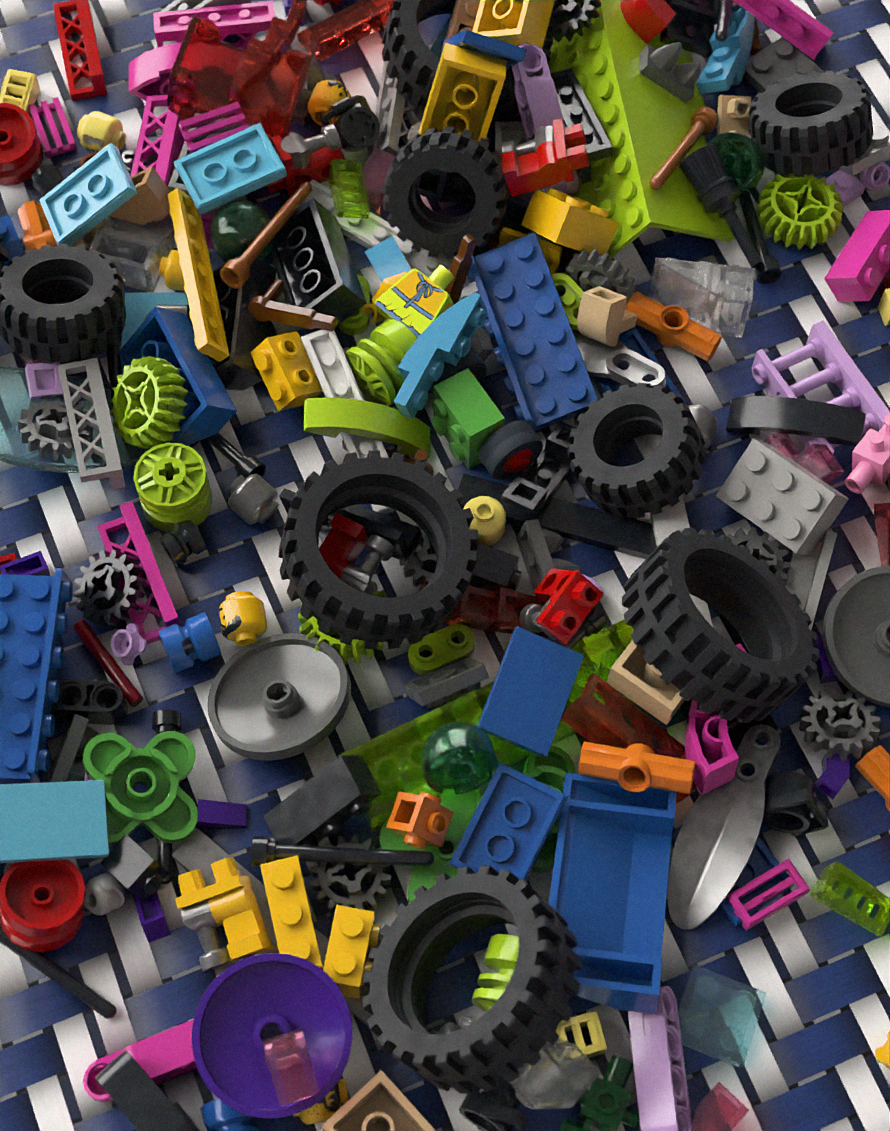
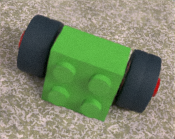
[430,346,543,480]

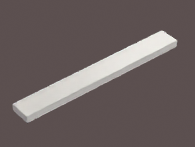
[298,179,488,317]

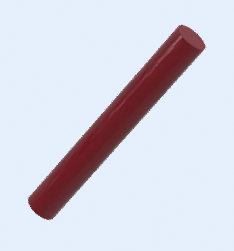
[73,620,143,707]

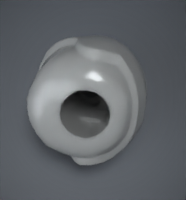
[84,873,125,915]

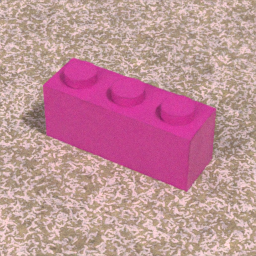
[824,210,890,302]

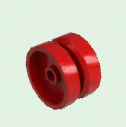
[0,103,43,186]
[0,859,85,952]

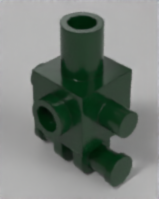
[559,1055,639,1131]

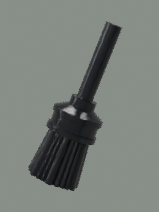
[679,144,763,268]

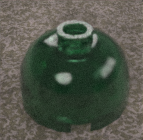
[707,132,765,195]
[210,200,273,263]
[421,722,498,794]

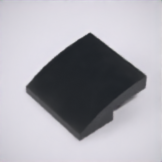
[660,0,721,58]

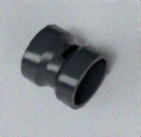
[159,520,207,567]

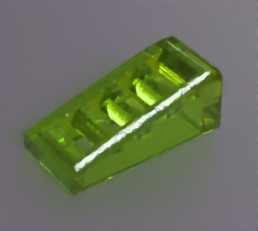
[327,159,370,218]
[810,861,890,936]

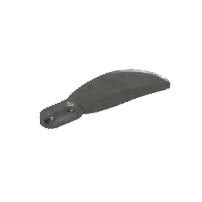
[572,314,666,388]
[667,724,781,930]

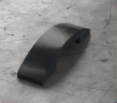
[726,396,866,447]
[501,421,577,515]

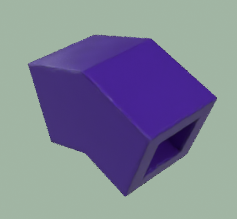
[815,754,850,800]

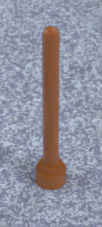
[650,107,718,190]
[220,182,312,288]

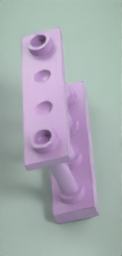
[751,320,890,470]

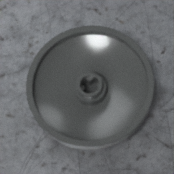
[822,566,890,707]
[207,633,351,761]

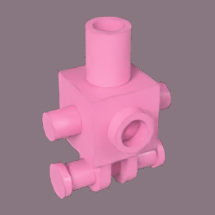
[845,413,890,494]

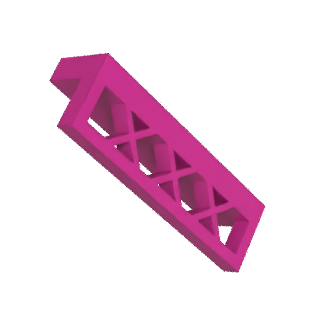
[733,0,833,60]
[153,1,279,52]
[130,94,191,187]
[97,501,181,645]

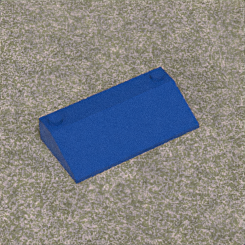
[549,772,677,1014]

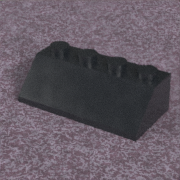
[268,198,367,322]
[208,256,276,390]

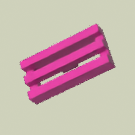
[29,97,77,158]
[179,102,249,154]
[725,859,810,931]

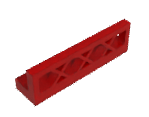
[53,0,107,101]

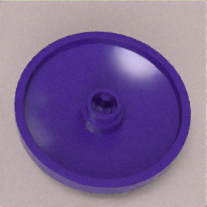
[191,953,352,1118]

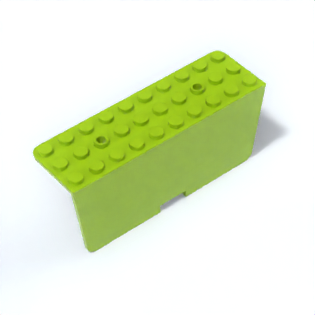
[548,0,735,260]

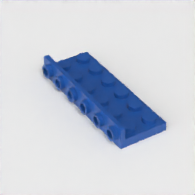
[467,232,598,432]
[0,568,73,783]

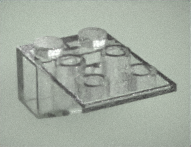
[89,214,176,293]
[648,258,754,337]
[458,1016,601,1109]

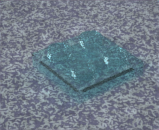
[678,965,767,1068]

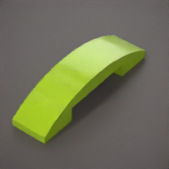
[304,397,431,459]

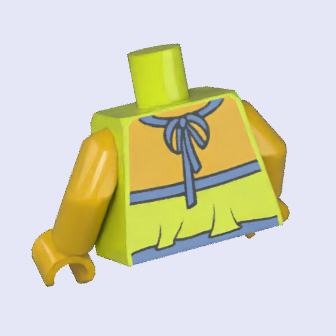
[362,265,454,338]

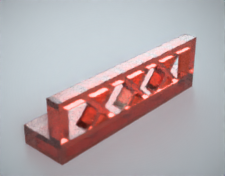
[297,0,394,62]
[561,673,697,805]

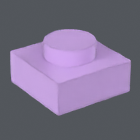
[826,169,866,207]
[25,362,64,401]

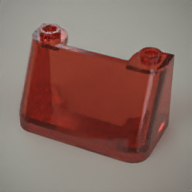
[167,16,313,143]

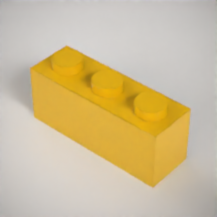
[260,856,323,970]

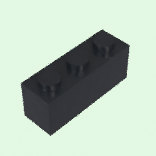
[263,755,382,846]

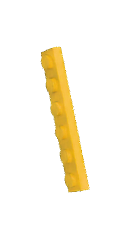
[167,188,230,362]

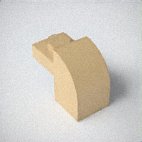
[577,286,638,347]

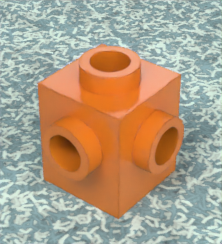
[386,792,454,850]

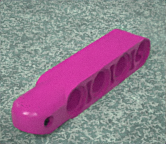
[83,1020,197,1103]

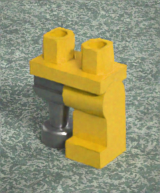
[175,857,273,971]

